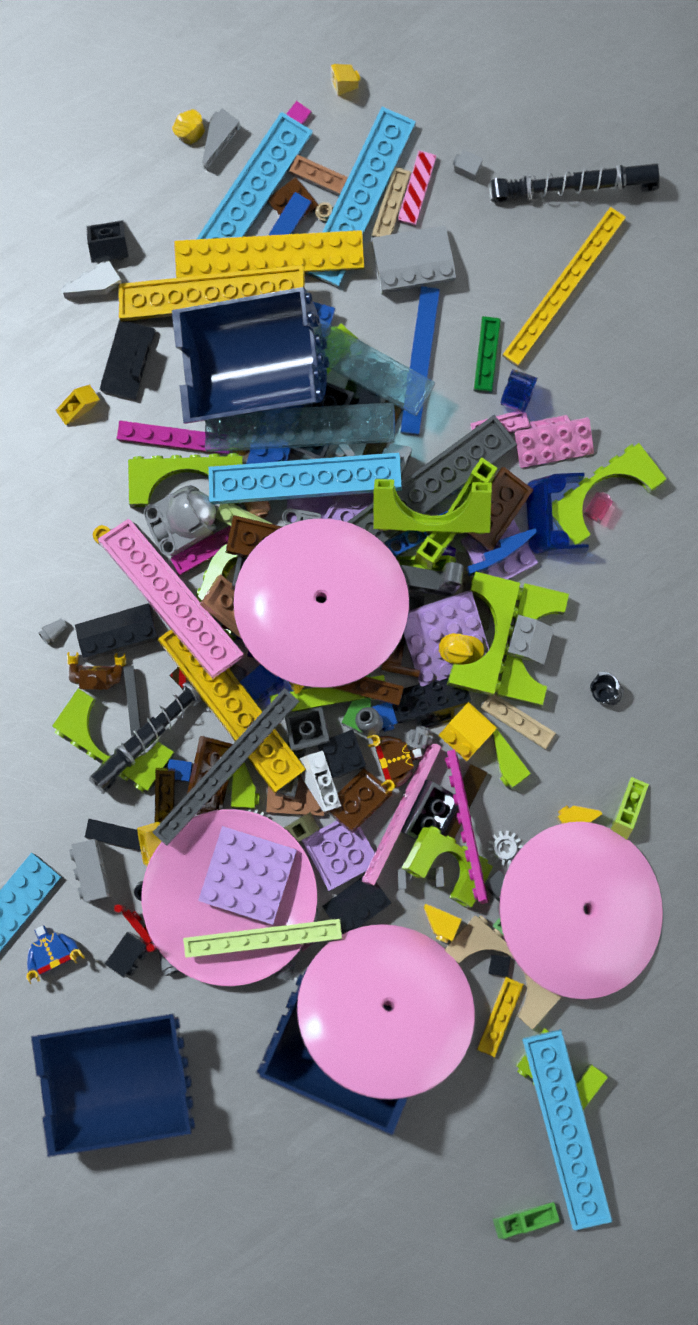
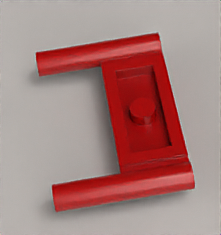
[114,904,158,952]

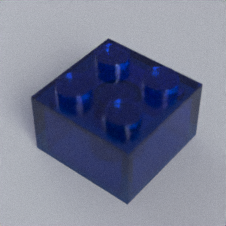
[240,665,285,704]

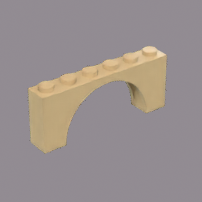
[445,915,562,1030]

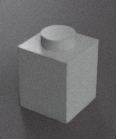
[453,150,483,181]

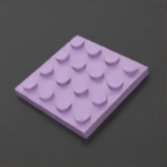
[403,590,489,686]
[198,826,297,925]

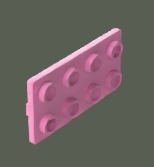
[515,415,594,468]

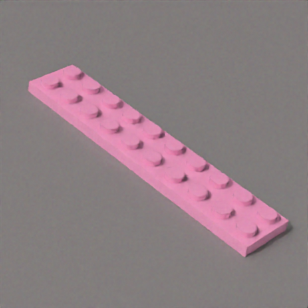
[98,518,244,679]

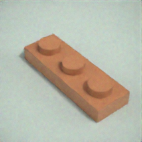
[289,155,348,196]

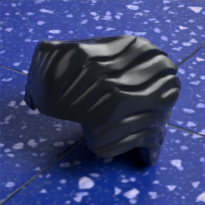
[590,671,624,706]

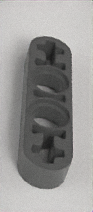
[124,665,141,737]

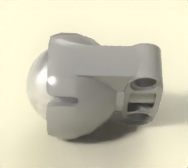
[144,485,217,556]

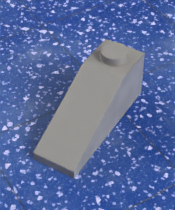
[202,108,240,170]

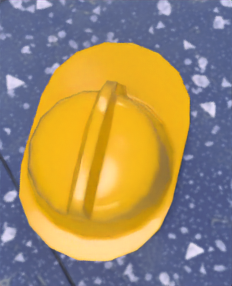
[439,633,484,665]

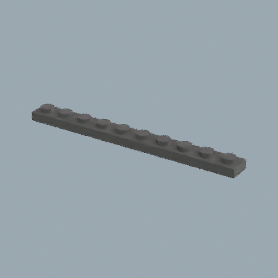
[152,688,300,846]

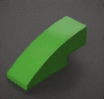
[493,1202,559,1239]

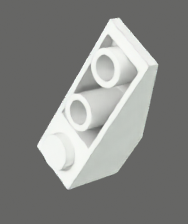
[61,261,122,298]
[299,751,341,812]

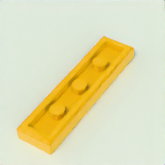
[476,977,524,1057]

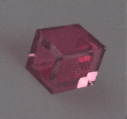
[584,492,613,524]

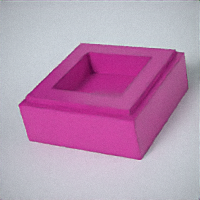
[286,100,311,125]

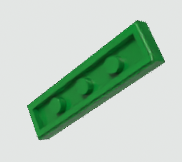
[473,316,501,393]

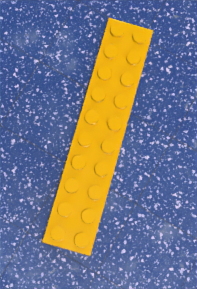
[174,230,364,278]
[119,265,305,321]
[158,630,306,793]

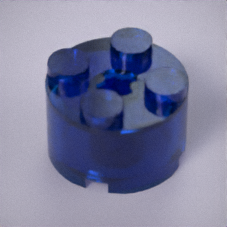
[500,369,538,413]

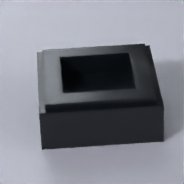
[488,954,511,977]

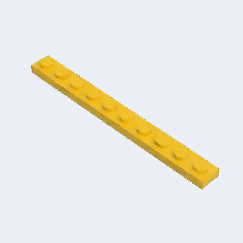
[502,207,626,367]

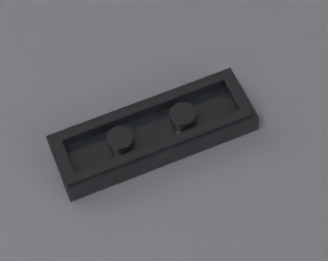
[84,819,141,851]

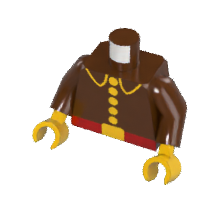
[67,652,127,690]
[367,734,423,794]

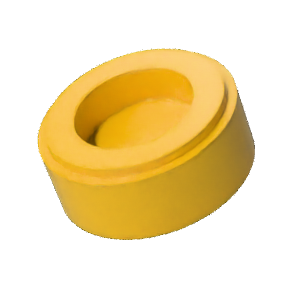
[93,525,111,545]

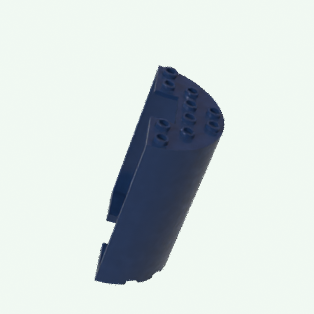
[172,287,329,424]
[256,970,407,1136]
[31,1014,195,1157]

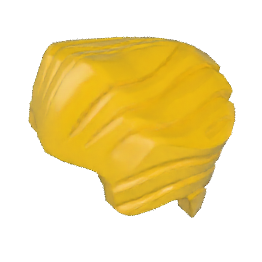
[172,109,205,144]

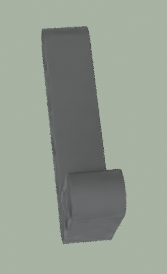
[400,562,463,596]

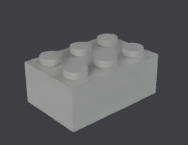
[69,839,111,903]

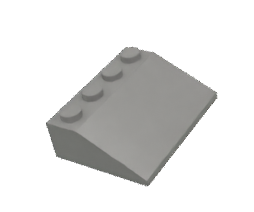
[372,226,456,294]

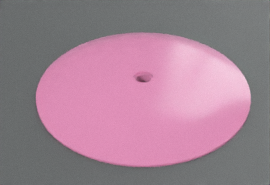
[234,518,409,688]
[142,809,317,986]
[500,822,663,999]
[298,924,474,1099]

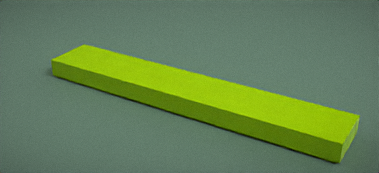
[270,675,385,712]

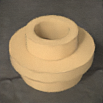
[315,202,333,221]

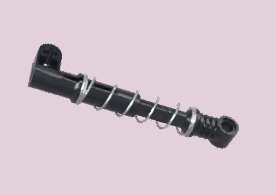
[489,163,660,202]
[89,681,202,794]

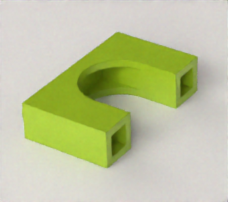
[401,826,493,908]
[515,1028,608,1110]

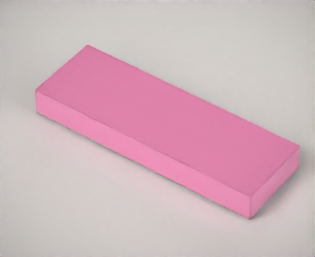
[470,409,530,433]

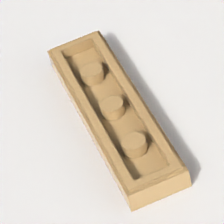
[372,167,411,238]
[480,694,556,750]

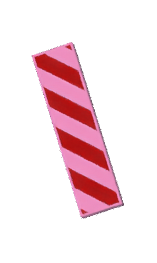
[398,150,437,226]

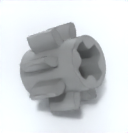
[409,726,433,749]

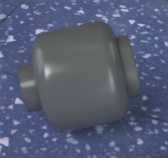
[355,707,383,735]

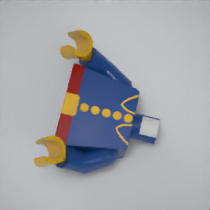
[26,925,85,984]

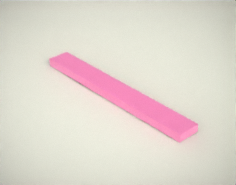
[362,744,441,885]

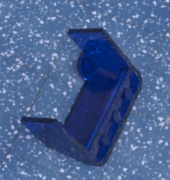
[526,472,589,555]

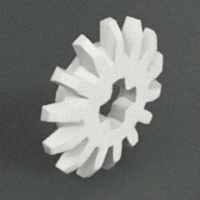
[488,831,523,865]

